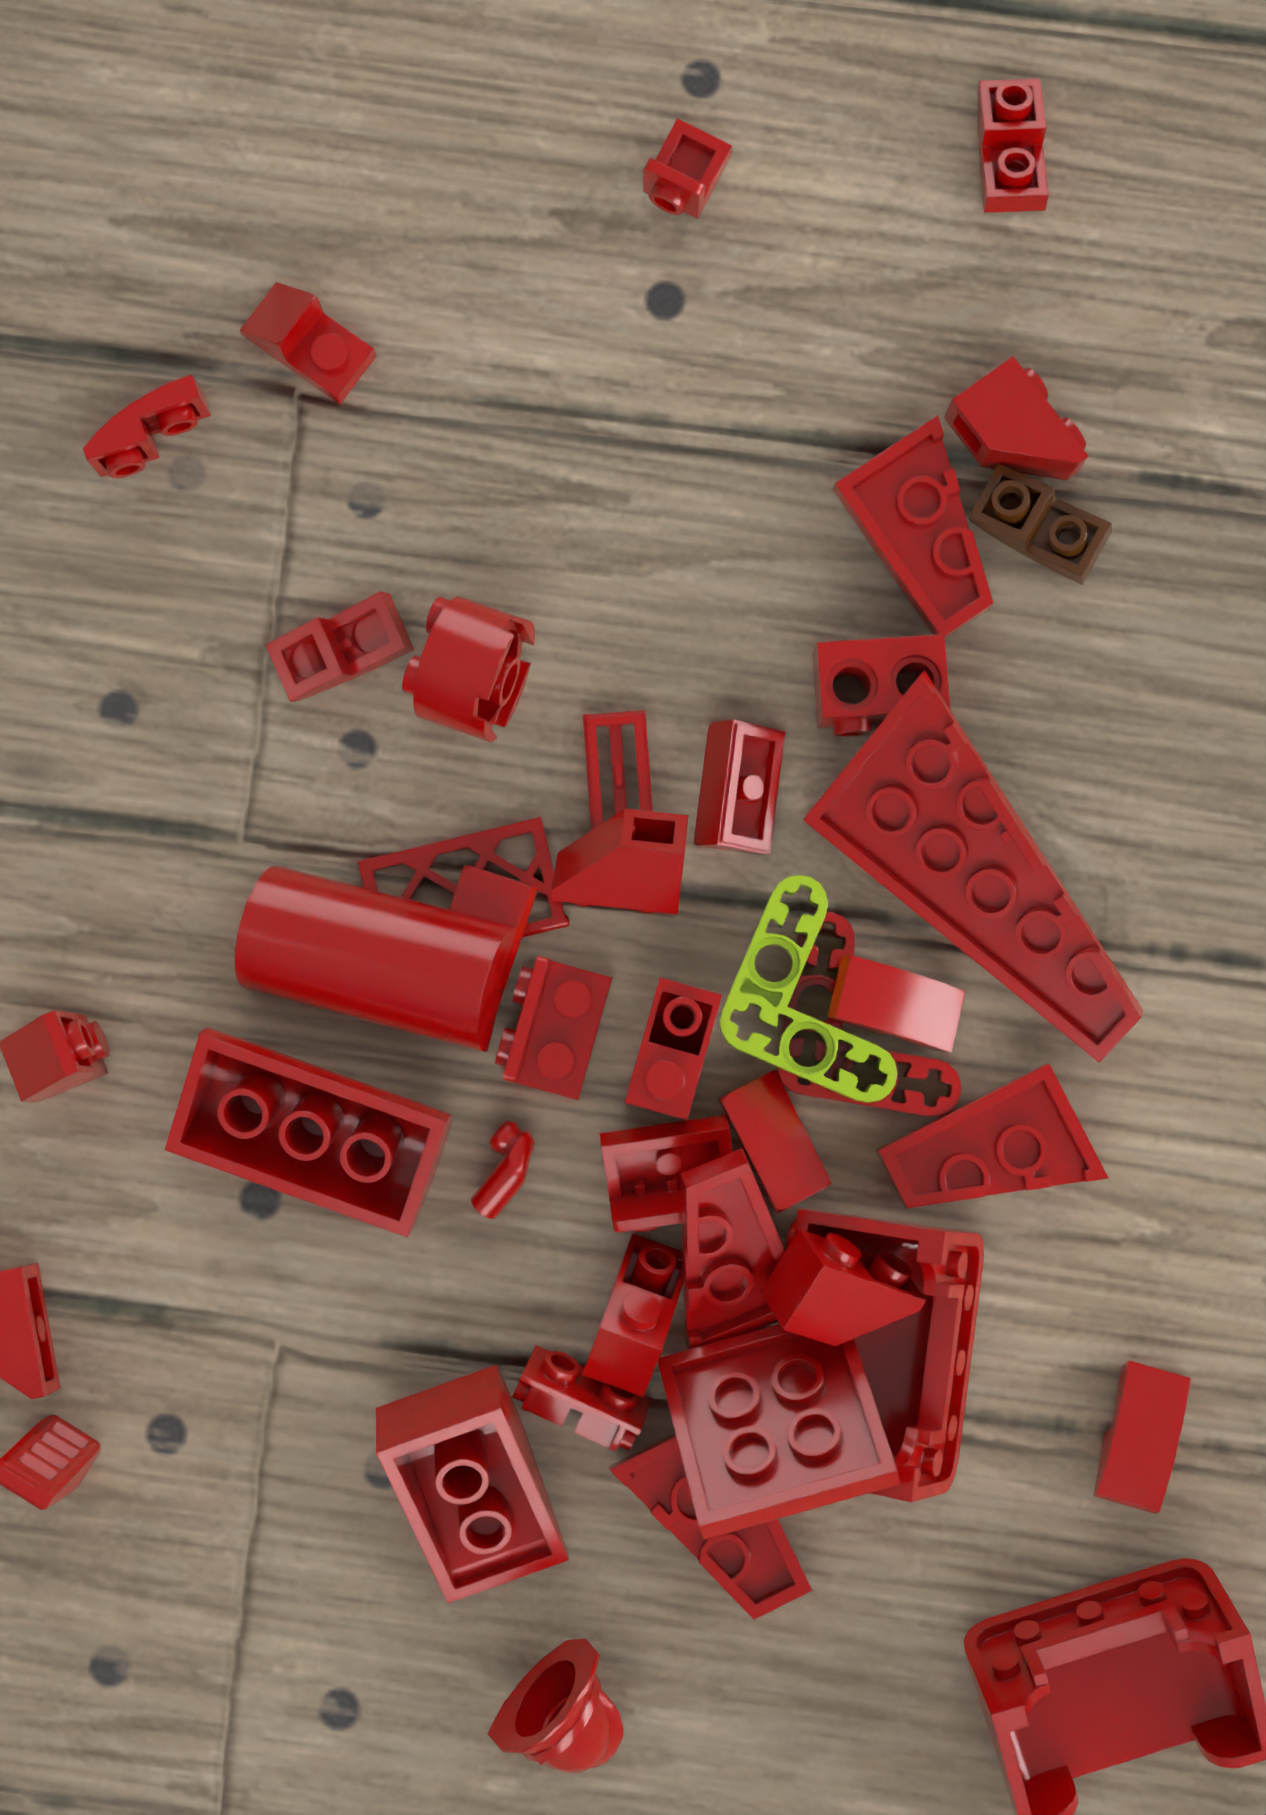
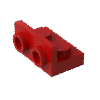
[495,955,613,1100]

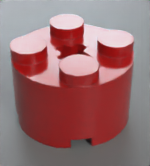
[402,596,535,742]

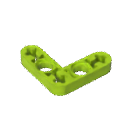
[719,874,898,1103]

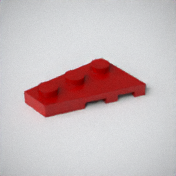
[609,1433,813,1620]

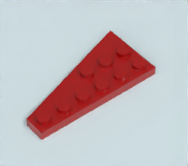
[803,670,1143,1063]

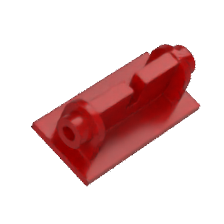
[512,1345,652,1452]

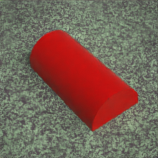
[235,866,517,1052]
[164,1027,452,1238]

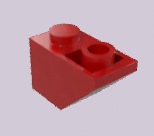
[944,356,1089,480]
[551,808,689,914]
[624,977,722,1120]
[0,1010,110,1102]
[760,1229,927,1346]
[582,1233,683,1397]

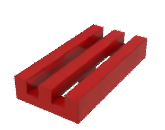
[583,710,653,830]

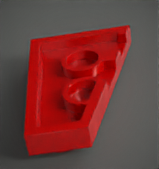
[833,415,994,638]
[876,1063,1109,1208]
[681,1148,785,1350]

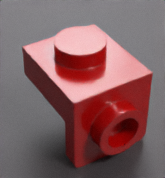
[643,118,732,219]

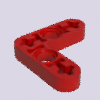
[776,912,961,1116]

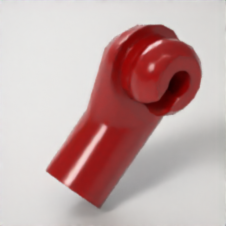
[470,1120,535,1219]

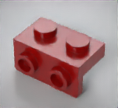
[599,1114,733,1233]

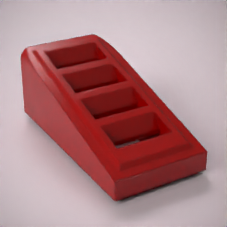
[0,1415,101,1510]

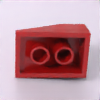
[376,1364,569,1604]

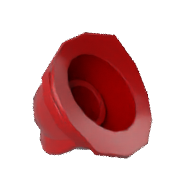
[487,1638,624,1773]

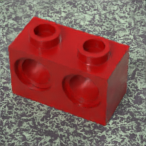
[812,634,950,737]

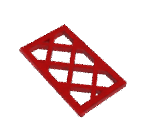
[357,817,570,938]

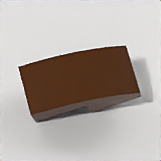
[969,463,1112,585]

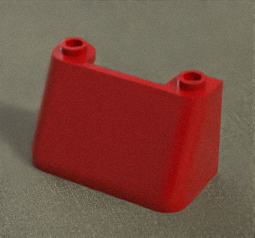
[786,1208,984,1502]
[963,1558,1266,1815]

